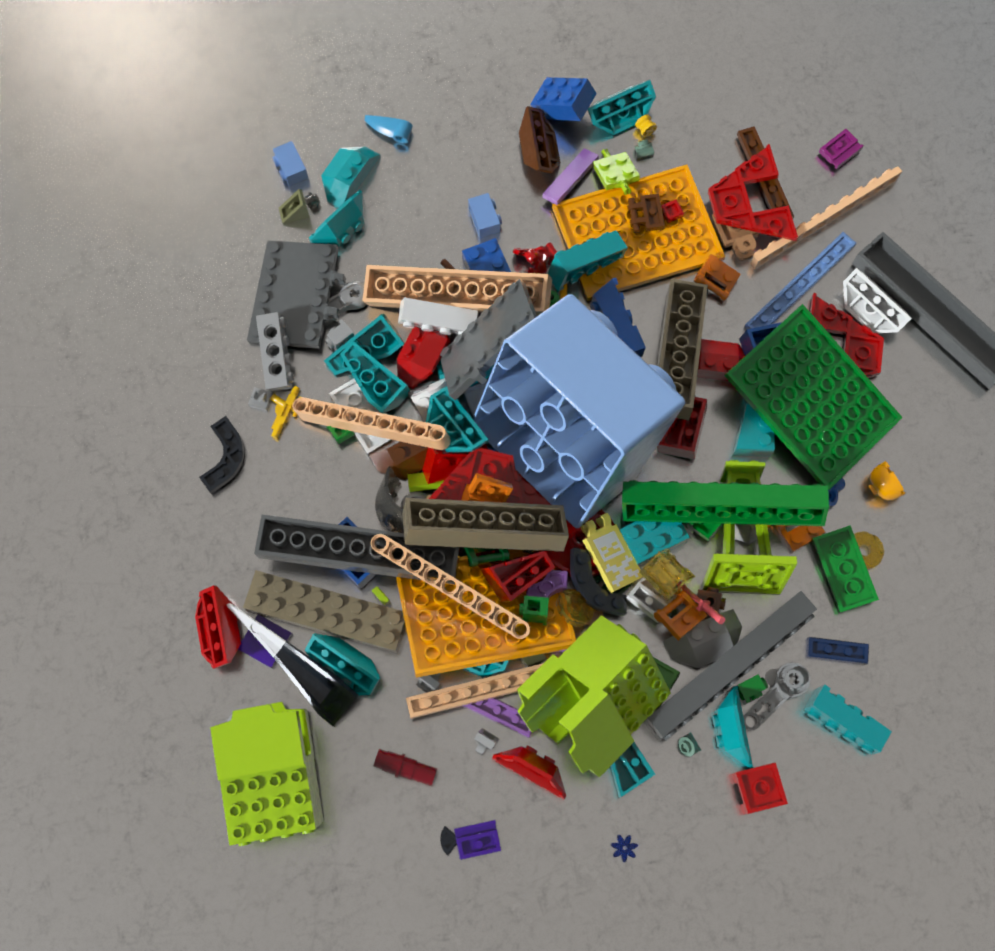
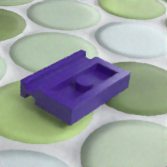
[454,820,501,860]

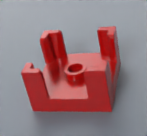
[732,762,788,815]

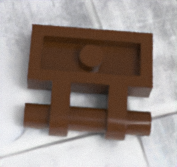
[627,194,665,233]

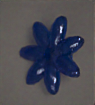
[611,835,638,862]

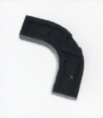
[199,416,244,494]
[570,548,627,616]

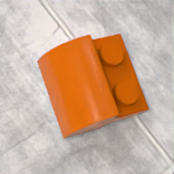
[461,473,513,503]

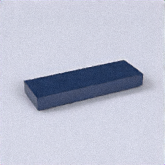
[807,637,869,665]

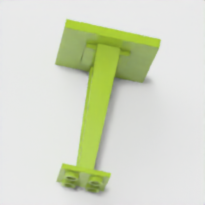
[702,460,797,594]

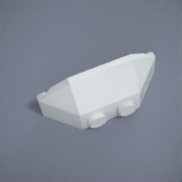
[843,268,912,333]

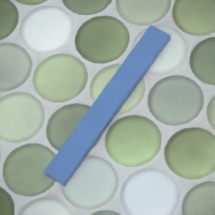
[744,232,857,329]

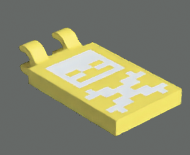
[581,513,644,594]

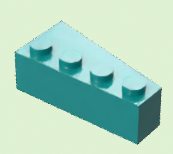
[547,230,628,292]
[732,401,775,457]
[803,684,892,755]

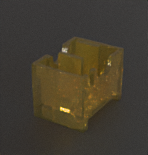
[640,548,696,601]

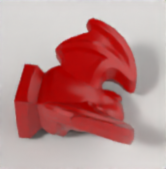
[512,242,557,274]

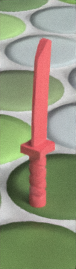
[676,580,725,624]

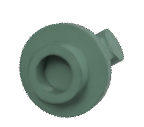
[634,139,654,159]
[678,732,701,756]

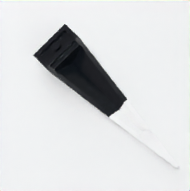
[227,603,358,726]

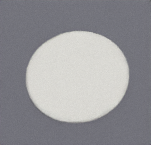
[765,669,778,686]

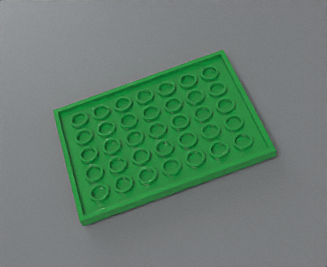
[724,304,903,490]

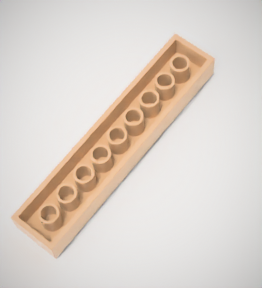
[363,265,552,316]

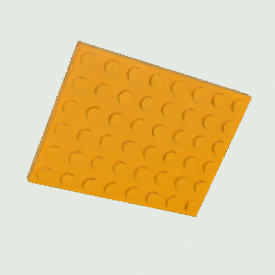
[552,164,725,301]
[396,549,576,678]

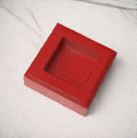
[661,199,684,224]

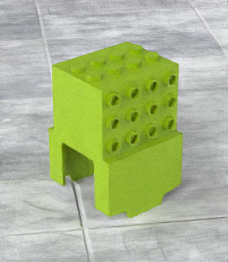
[517,615,671,778]
[210,702,324,846]

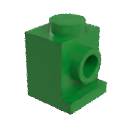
[519,596,549,626]
[737,674,768,705]

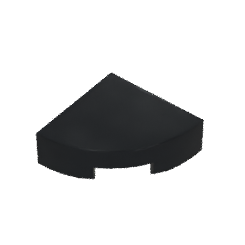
[440,826,457,856]

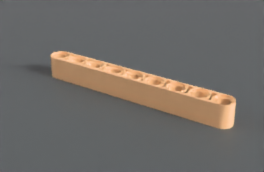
[292,397,451,450]
[371,534,530,639]

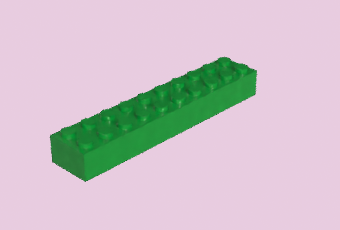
[622,480,829,526]

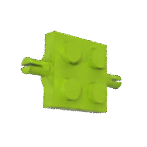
[593,149,640,195]

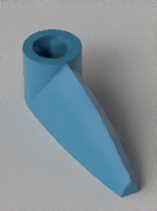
[365,115,413,144]

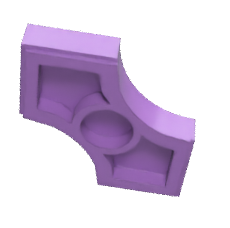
[526,570,568,598]

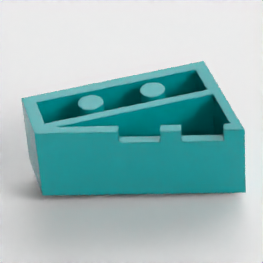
[610,742,655,798]

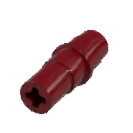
[373,749,437,786]

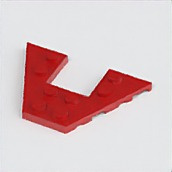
[708,144,798,241]
[810,293,884,378]
[429,447,524,504]

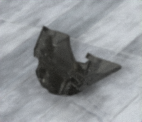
[375,466,404,533]

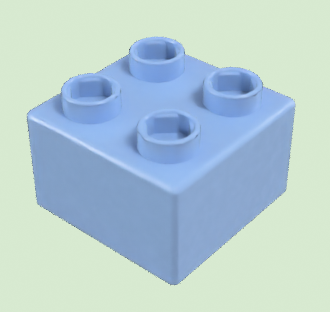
[473,294,685,528]

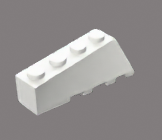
[398,297,478,335]

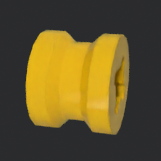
[635,114,657,137]

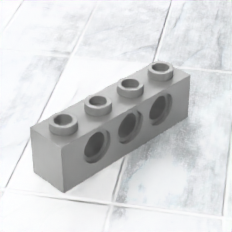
[256,312,294,392]

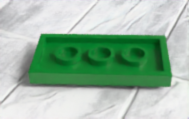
[812,525,879,613]

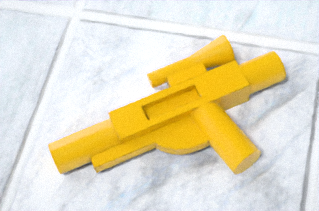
[270,386,300,439]

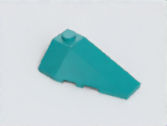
[324,314,405,375]
[340,340,410,414]

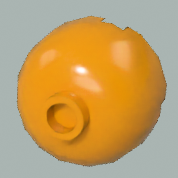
[869,461,906,500]

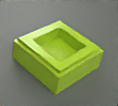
[371,586,391,607]

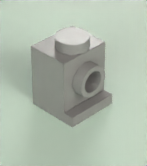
[325,319,354,350]

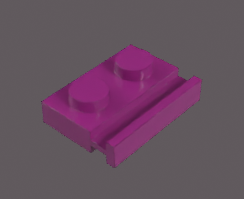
[819,129,864,169]

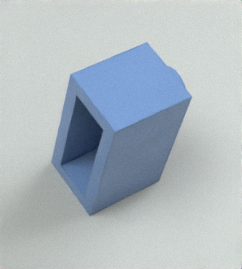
[272,141,309,186]
[468,193,502,238]

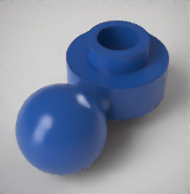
[828,478,845,506]

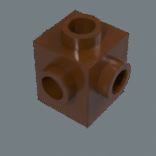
[696,587,726,616]

